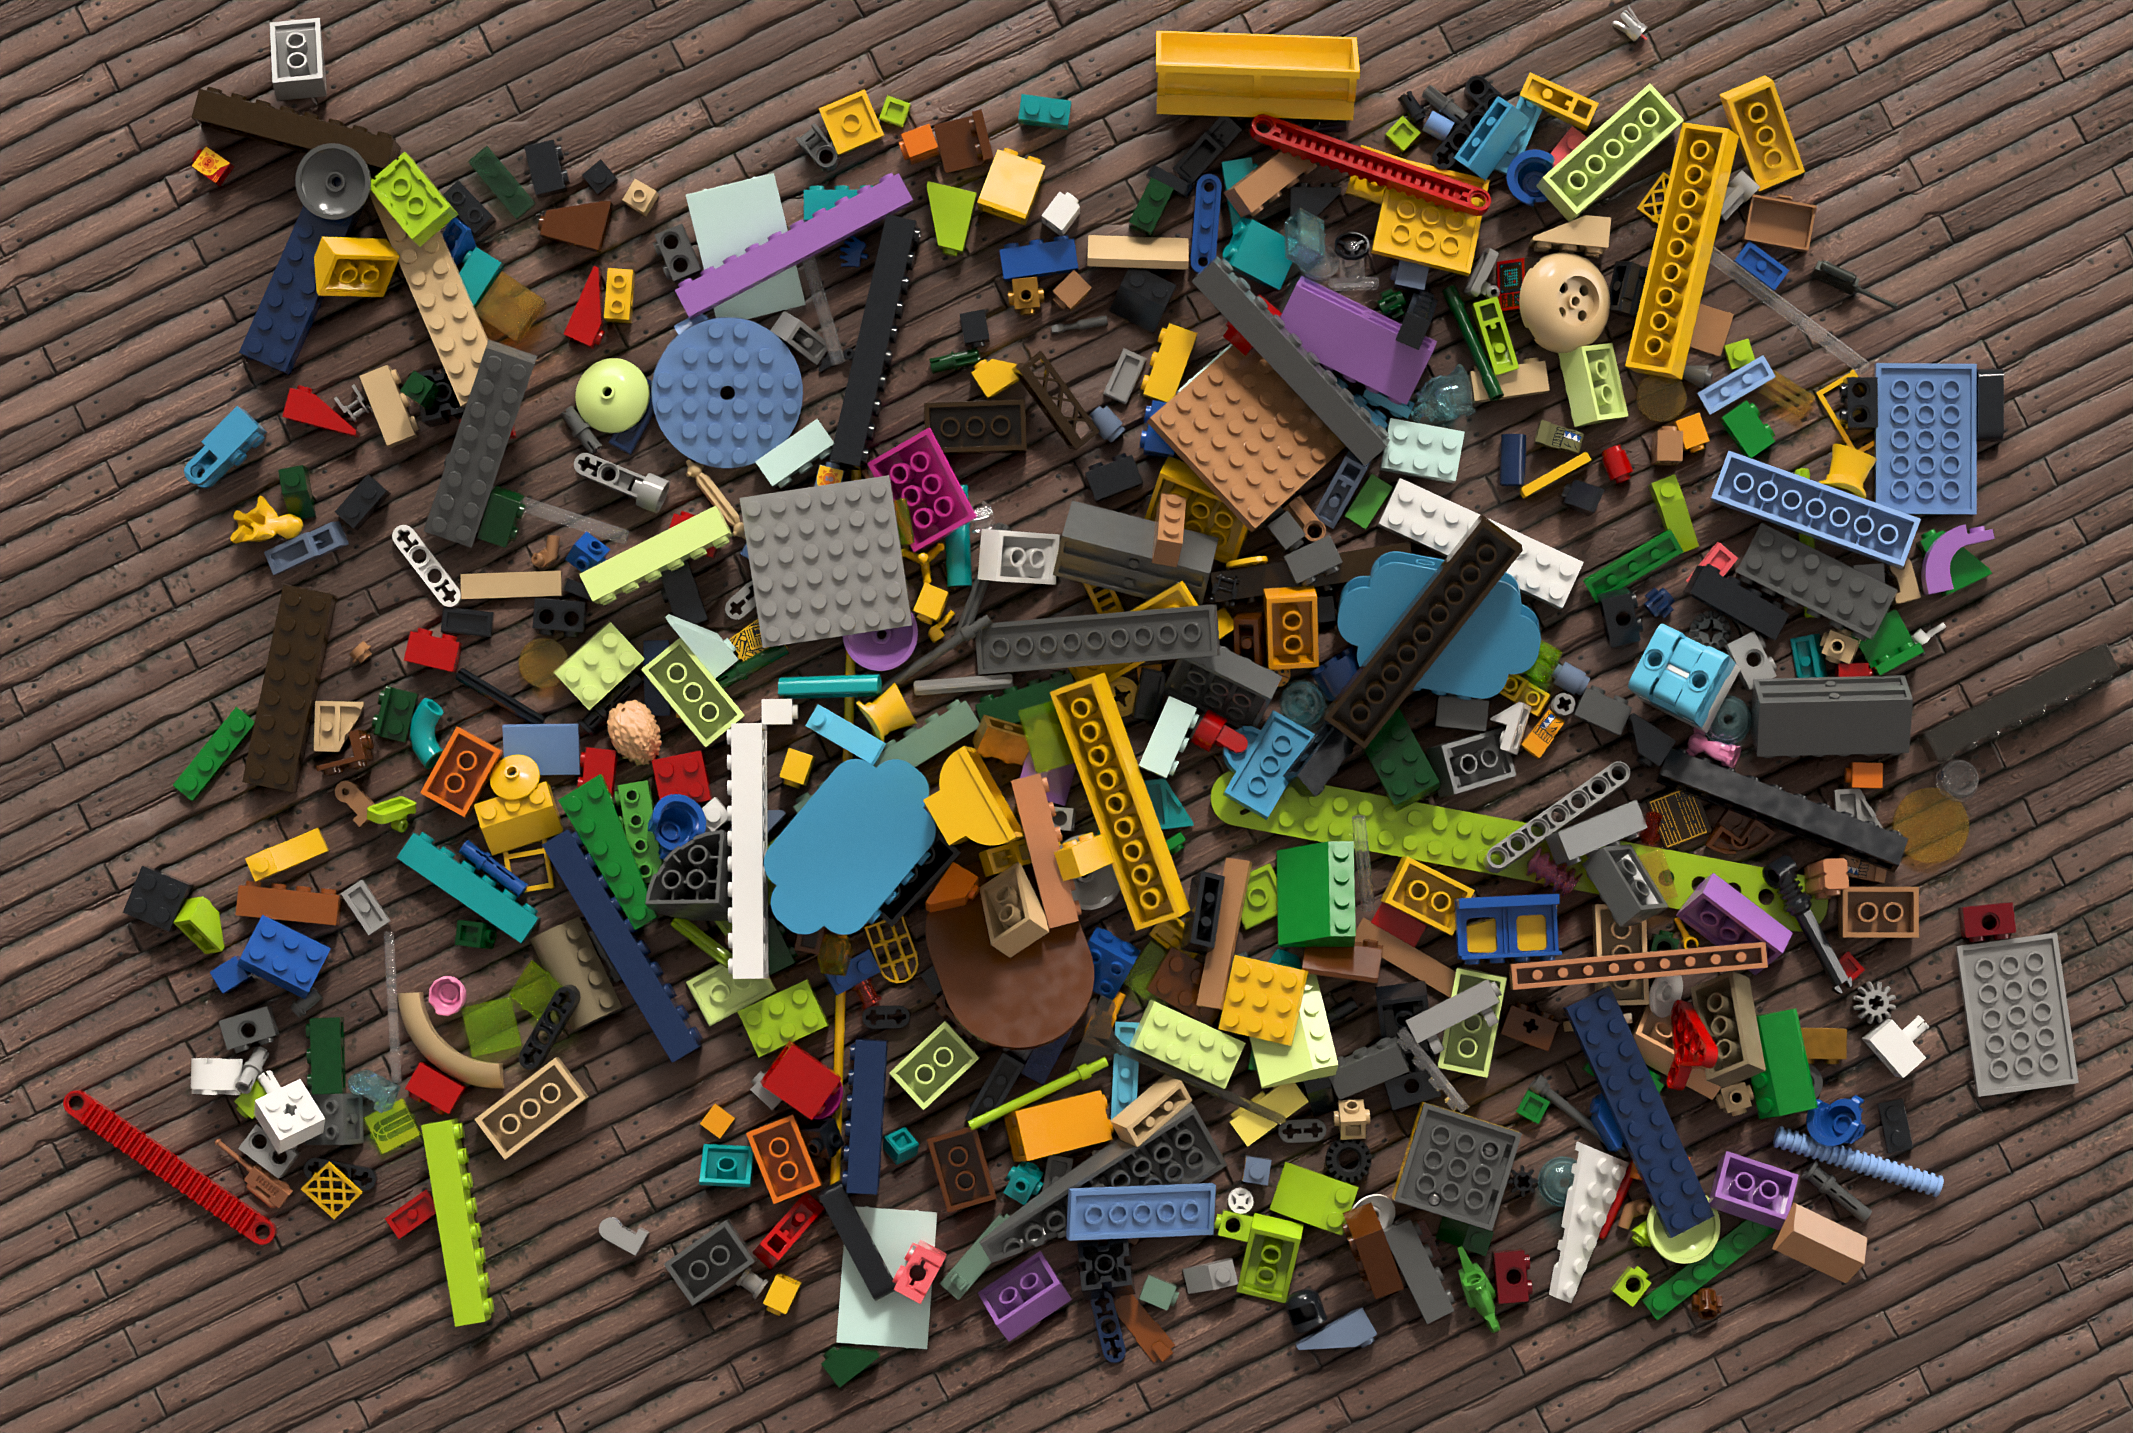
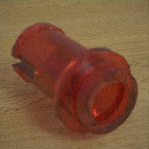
[1640,811,1662,845]

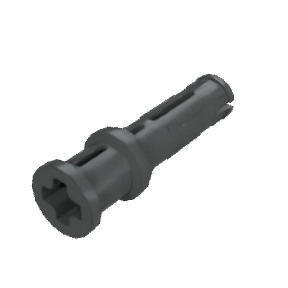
[1801,1160,1872,1223]

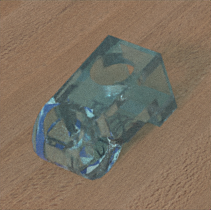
[348,1070,401,1113]

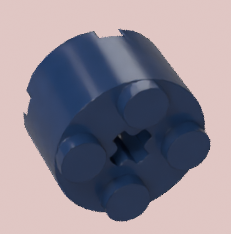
[1310,646,1360,702]

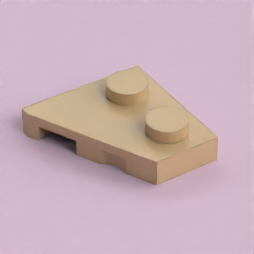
[314,701,365,752]

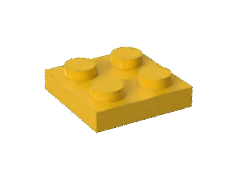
[819,89,885,156]

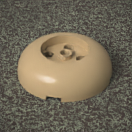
[1519,252,1610,353]

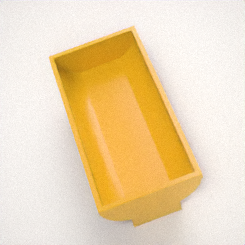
[1156,31,1360,120]
[923,746,1025,845]

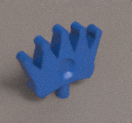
[840,235,869,268]

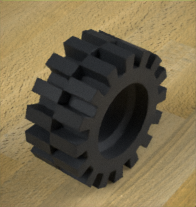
[1325,1138,1372,1183]

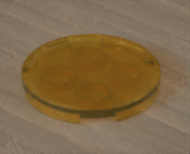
[1892,788,1969,863]

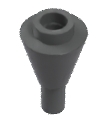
[1683,365,1713,389]

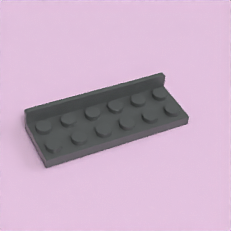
[1735,523,1898,642]

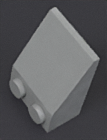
[270,18,327,101]

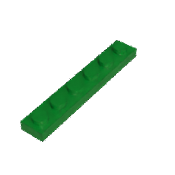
[1641,1219,1776,1320]

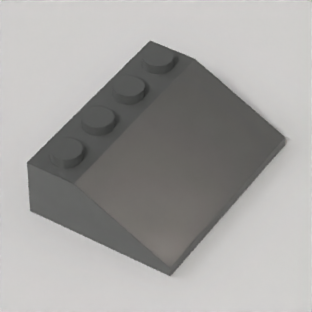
[1163,646,1282,730]

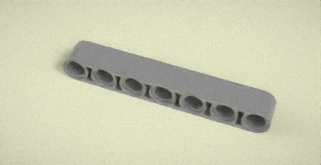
[1483,761,1630,873]

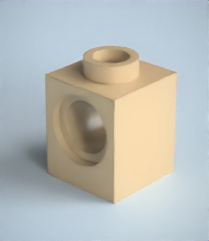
[622,179,659,217]

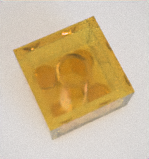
[475,271,546,344]

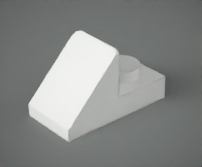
[1490,702,1532,755]

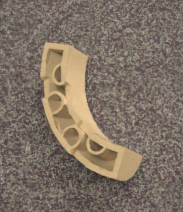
[397,992,504,1088]

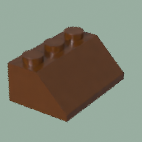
[1302,939,1383,983]

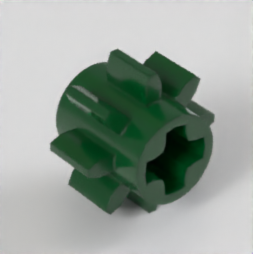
[1377,288,1408,320]

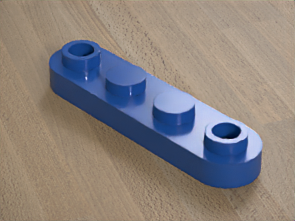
[1190,174,1222,274]

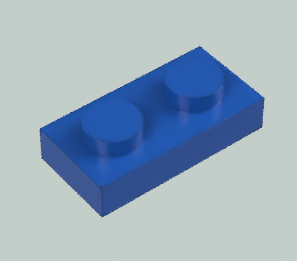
[1733,241,1790,291]
[824,949,881,995]

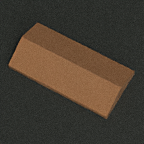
[1772,1203,1867,1283]

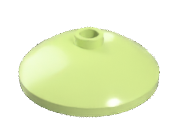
[575,358,650,433]
[1647,1195,1720,1264]

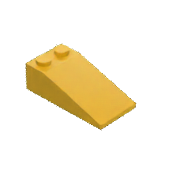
[1719,76,1805,191]

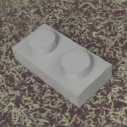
[341,879,391,935]

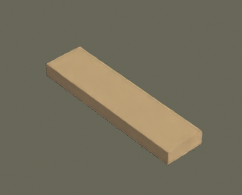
[460,571,563,600]

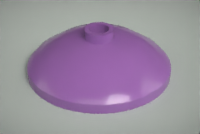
[843,612,918,671]

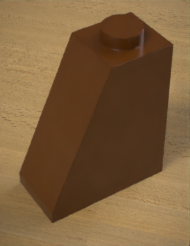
[538,200,614,253]

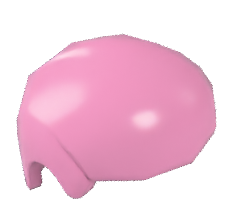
[429,976,467,1016]

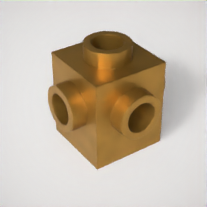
[1008,277,1044,316]

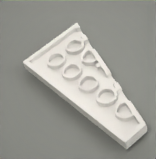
[1549,1142,1629,1303]

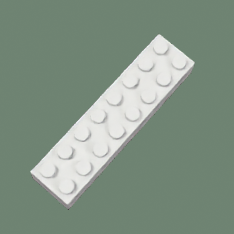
[1377,478,1584,610]

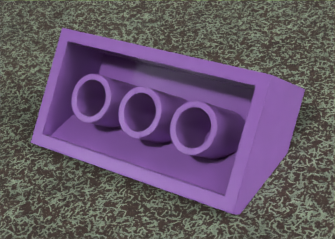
[1676,873,1793,975]

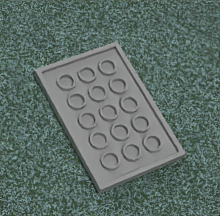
[1955,933,2079,1097]

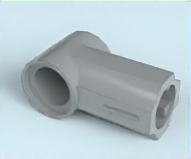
[1720,170,1760,221]

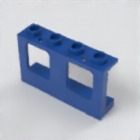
[1454,894,1562,964]

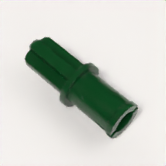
[929,349,980,374]

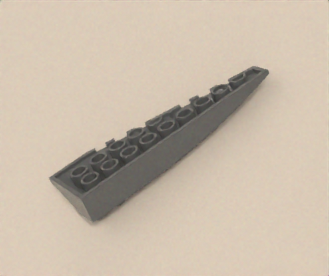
[979,1102,1227,1263]

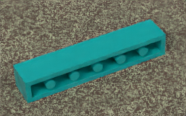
[397,832,541,943]

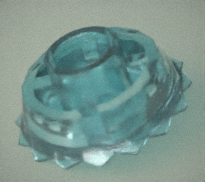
[1279,679,1327,727]

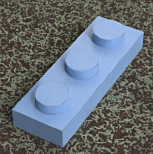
[1697,355,1776,415]

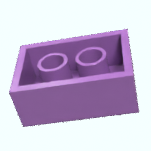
[1709,1151,1799,1230]

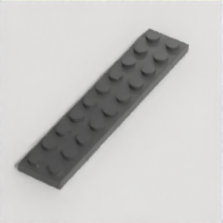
[975,604,1220,675]

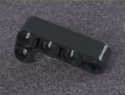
[1430,76,1506,170]

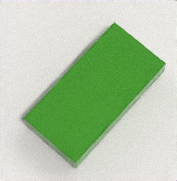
[1344,474,1393,530]

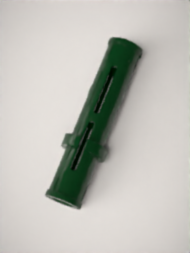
[717,645,790,690]

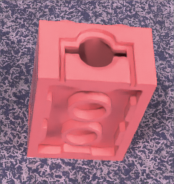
[892,1240,947,1304]

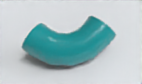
[410,698,444,769]

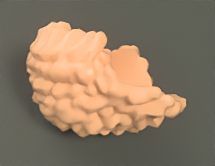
[607,700,662,766]

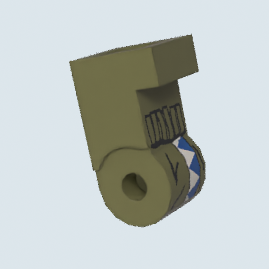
[1533,420,1584,454]

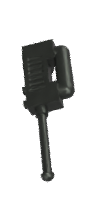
[1810,260,1898,310]

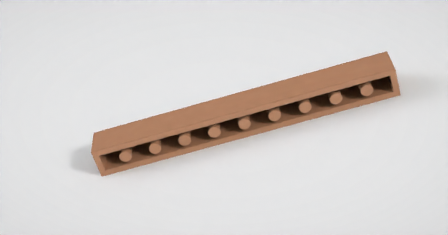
[1508,942,1768,990]

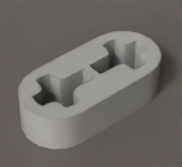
[725,581,756,620]

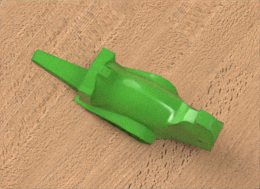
[1457,1246,1500,1333]

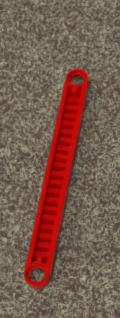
[1249,114,1491,216]
[63,1090,277,1245]

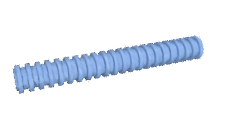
[1773,1126,1944,1197]

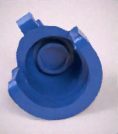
[1507,149,1555,207]
[648,794,706,860]
[1806,1095,1866,1146]

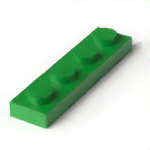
[1583,529,1684,603]
[173,707,255,801]

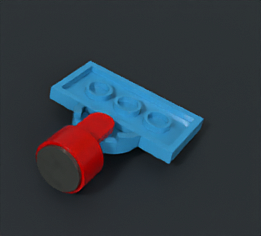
[1189,709,1315,820]

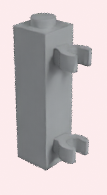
[1406,978,1502,1054]

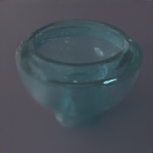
[1704,695,1751,745]
[1538,1156,1577,1207]

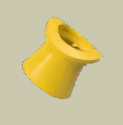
[1818,444,1877,499]
[856,683,917,742]

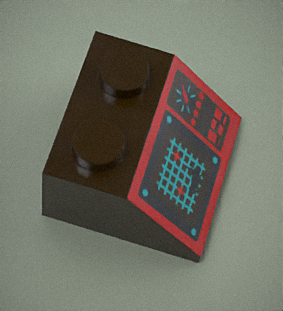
[1496,257,1542,312]

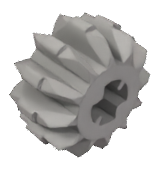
[1853,981,1896,1024]

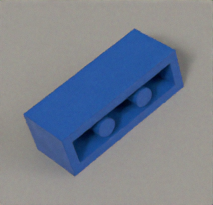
[999,235,1078,282]

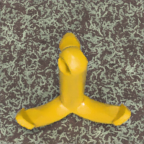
[901,543,944,584]

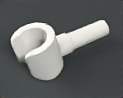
[1911,622,1946,646]

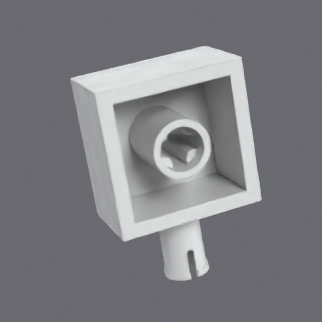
[254,1070,325,1154]

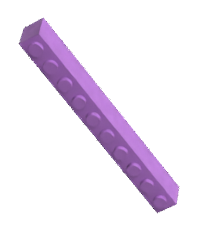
[675,173,913,320]

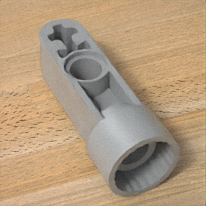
[574,453,670,514]

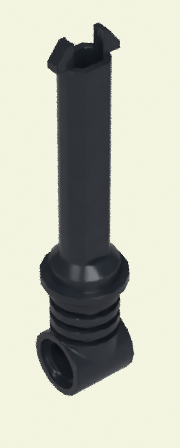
[1762,855,1852,994]

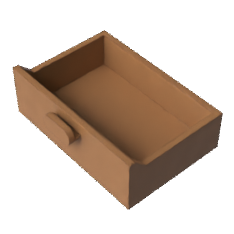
[1742,194,1817,253]

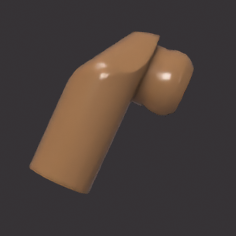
[531,535,560,568]
[1617,1199,1651,1230]

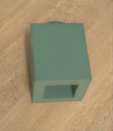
[1139,1274,1179,1310]

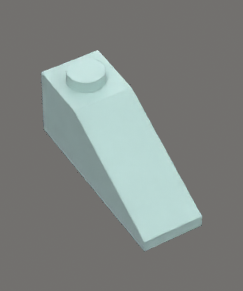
[665,614,738,678]

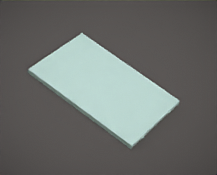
[686,173,806,319]
[836,1206,937,1349]

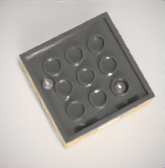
[1391,1102,1522,1231]

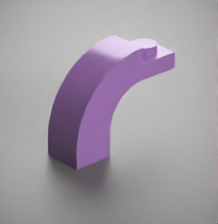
[1921,524,1995,596]

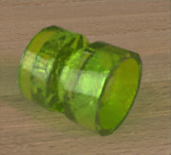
[1523,640,1563,684]

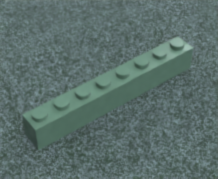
[793,699,980,814]

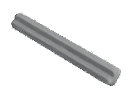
[913,673,1013,696]

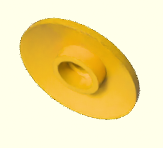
[490,755,540,801]

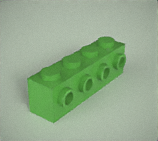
[614,780,664,884]

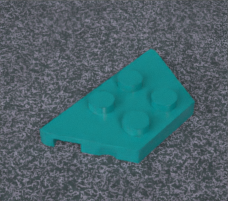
[1097,778,1194,835]

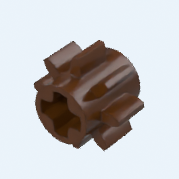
[1691,1288,1723,1320]

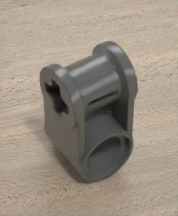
[795,123,839,172]

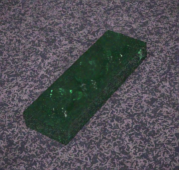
[468,146,536,220]

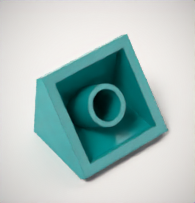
[699,1144,754,1187]

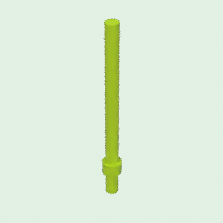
[967,1057,1109,1130]

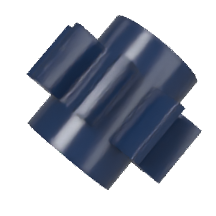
[1644,588,1675,618]

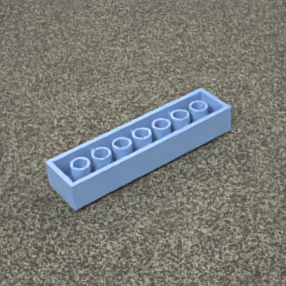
[1711,451,1921,569]

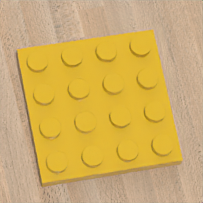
[1371,156,1490,276]

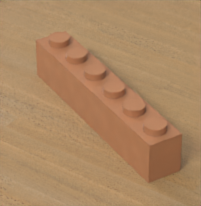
[1010,773,1082,929]

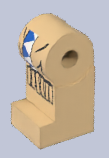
[1886,558,1921,606]

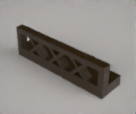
[1012,351,1100,450]

